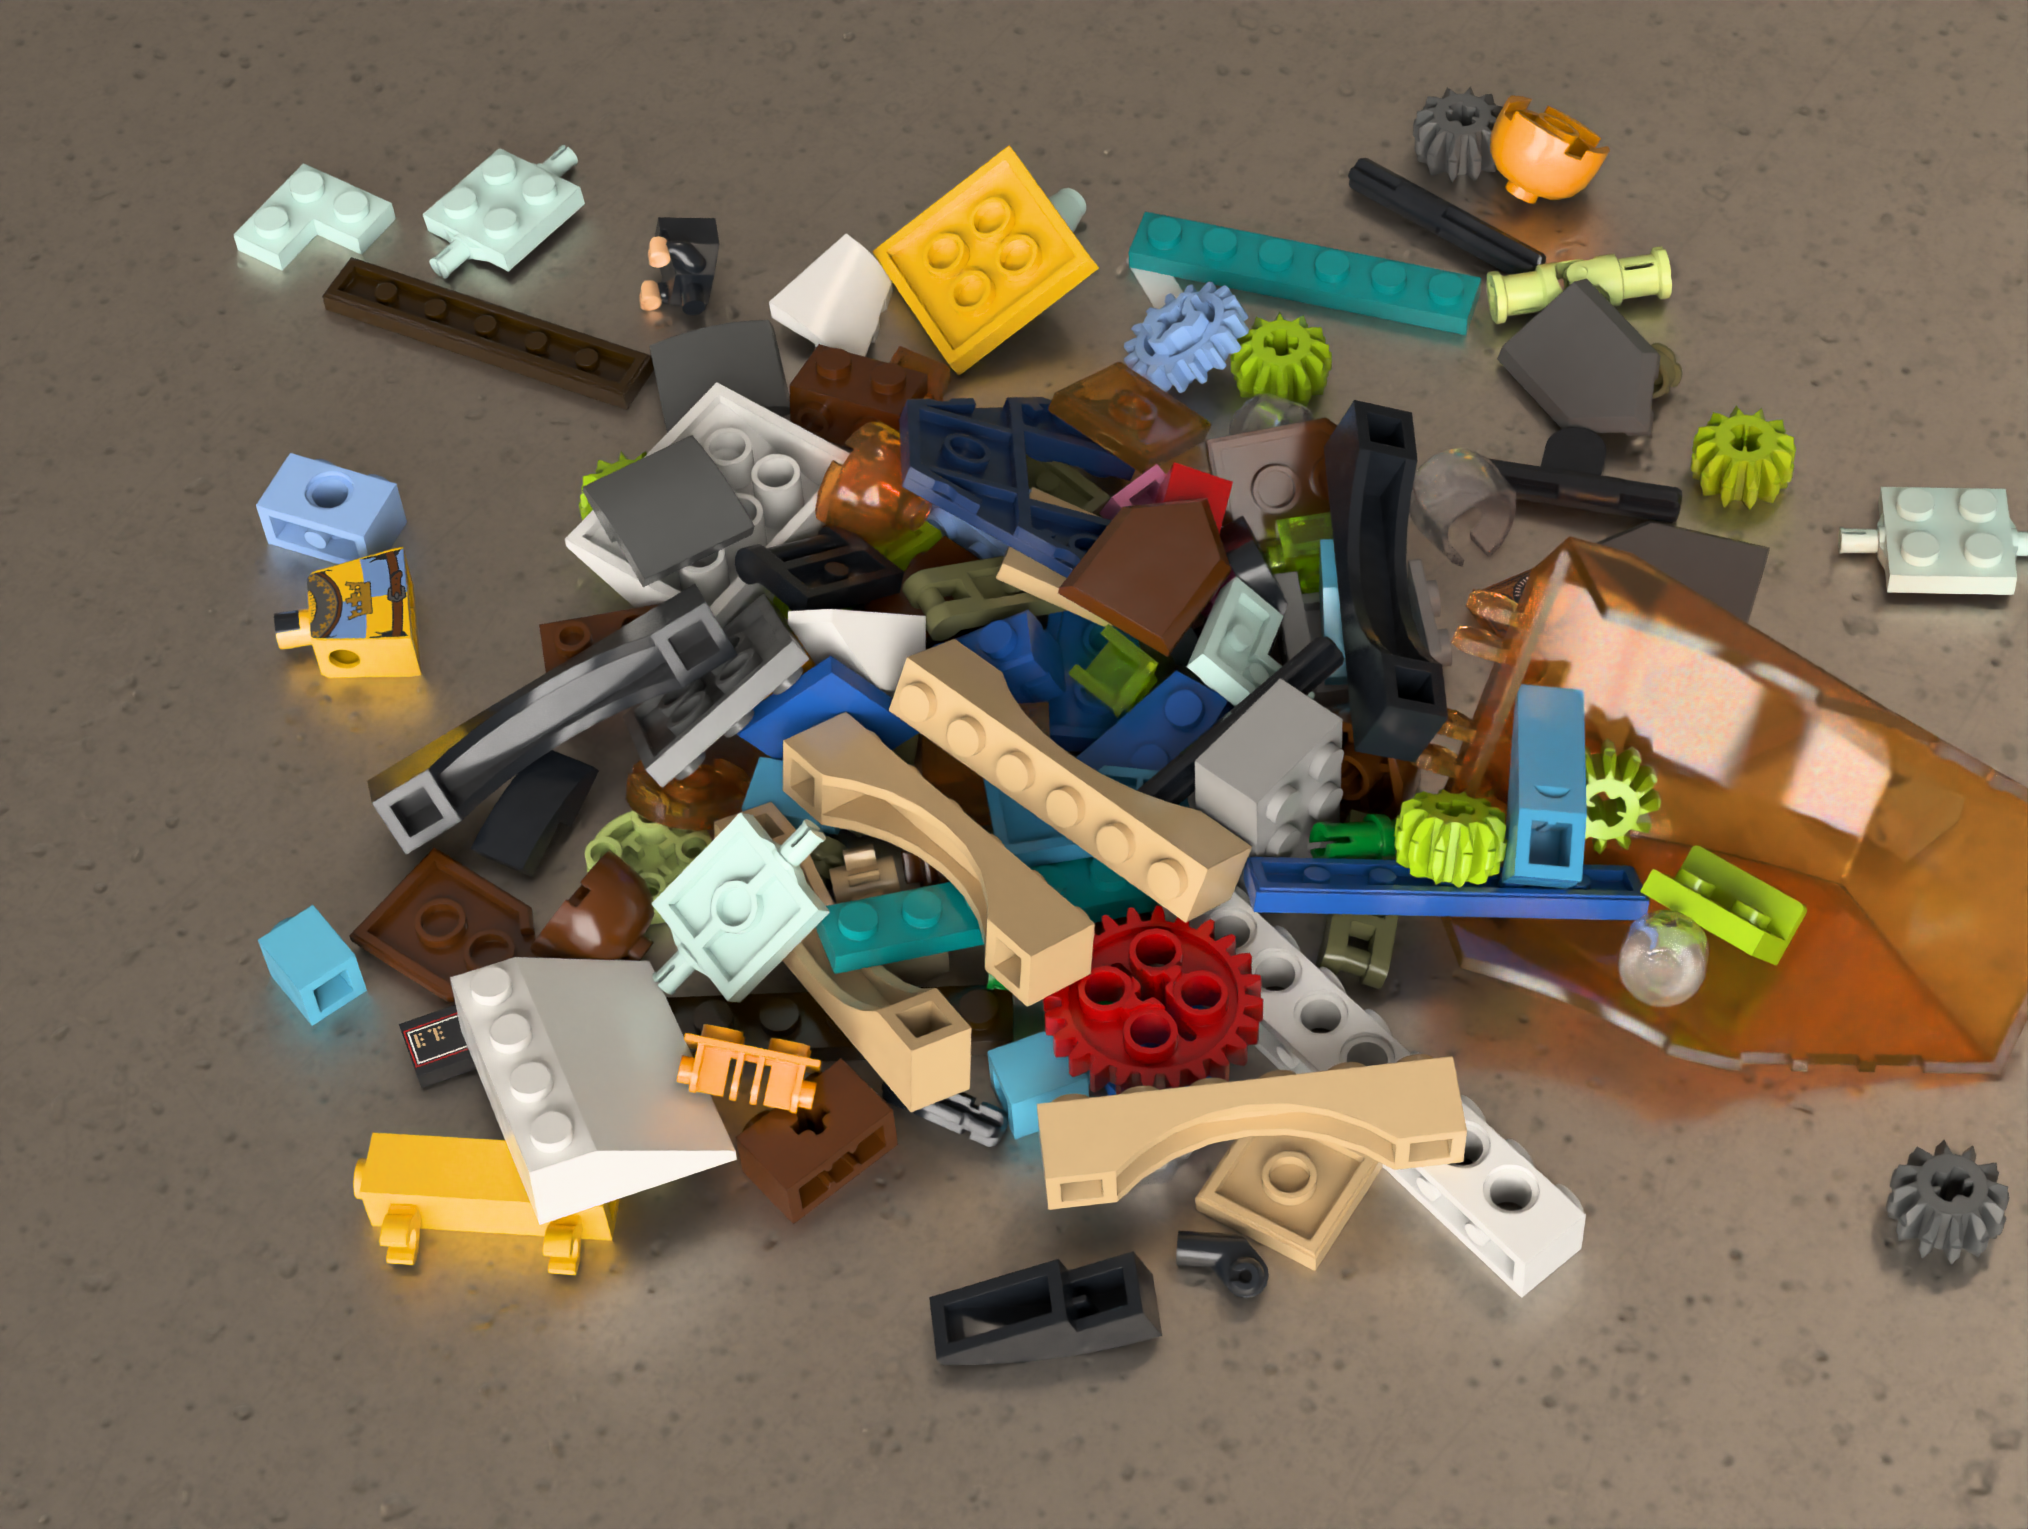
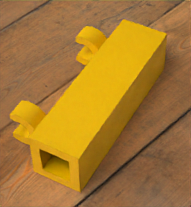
[353,1132,620,1275]

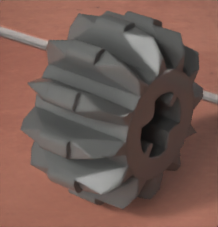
[1413,86,1503,182]
[1886,1140,2010,1264]

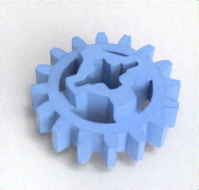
[1124,282,1249,395]

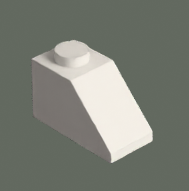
[788,609,926,698]

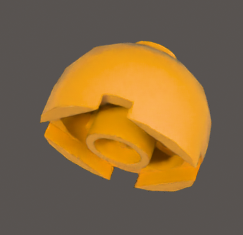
[1490,95,1610,204]

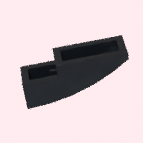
[929,1251,1162,1365]

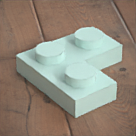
[233,163,396,271]
[1187,577,1315,706]

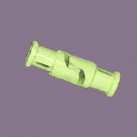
[1486,246,1672,324]

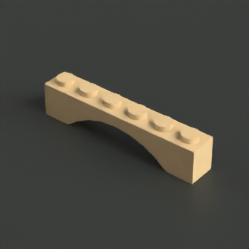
[889,639,1252,923]
[783,712,1095,1007]
[714,802,971,1112]
[1037,1054,1467,1210]

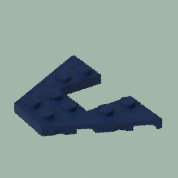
[899,395,1139,578]

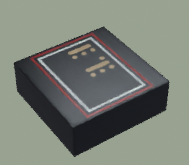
[399,1004,476,1088]

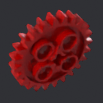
[1043,906,1264,1095]

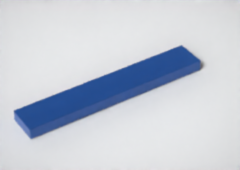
[1243,857,1650,921]

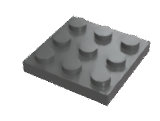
[623,593,809,788]

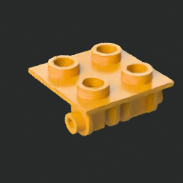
[677,1024,822,1114]

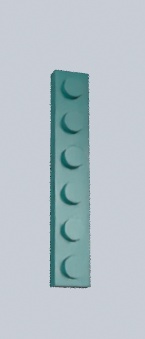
[1128,211,1481,335]
[815,857,1162,974]

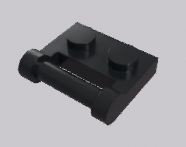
[735,523,904,611]

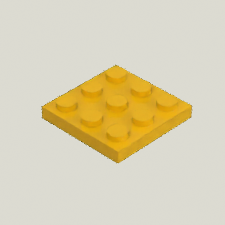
[872,145,1099,376]

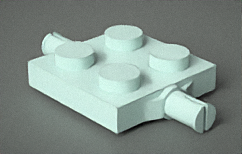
[423,145,585,279]
[1838,487,2028,595]
[651,813,830,1003]

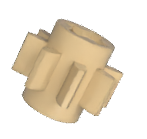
[829,844,901,904]

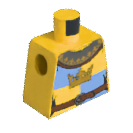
[274,547,422,678]

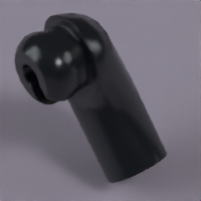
[1176,1230,1269,1298]

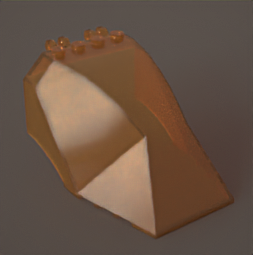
[1411,536,2028,1074]

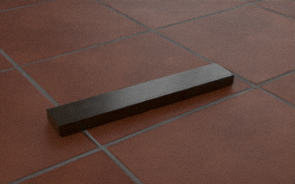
[322,257,654,410]

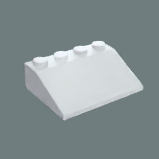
[565,382,866,629]
[450,957,737,1225]

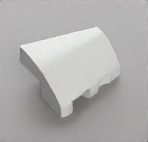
[769,234,893,357]

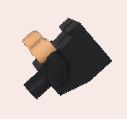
[639,217,720,315]

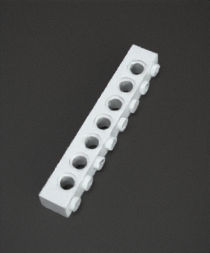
[1151,886,1586,1298]

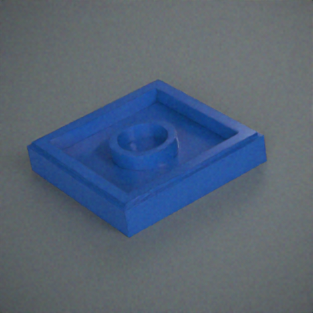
[737,656,919,760]

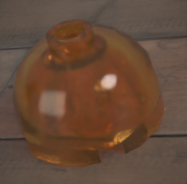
[815,421,932,547]

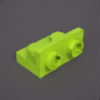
[1640,845,1807,966]

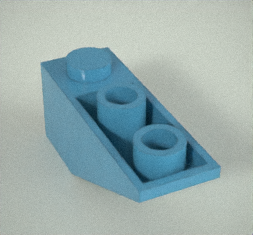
[1502,684,1587,889]

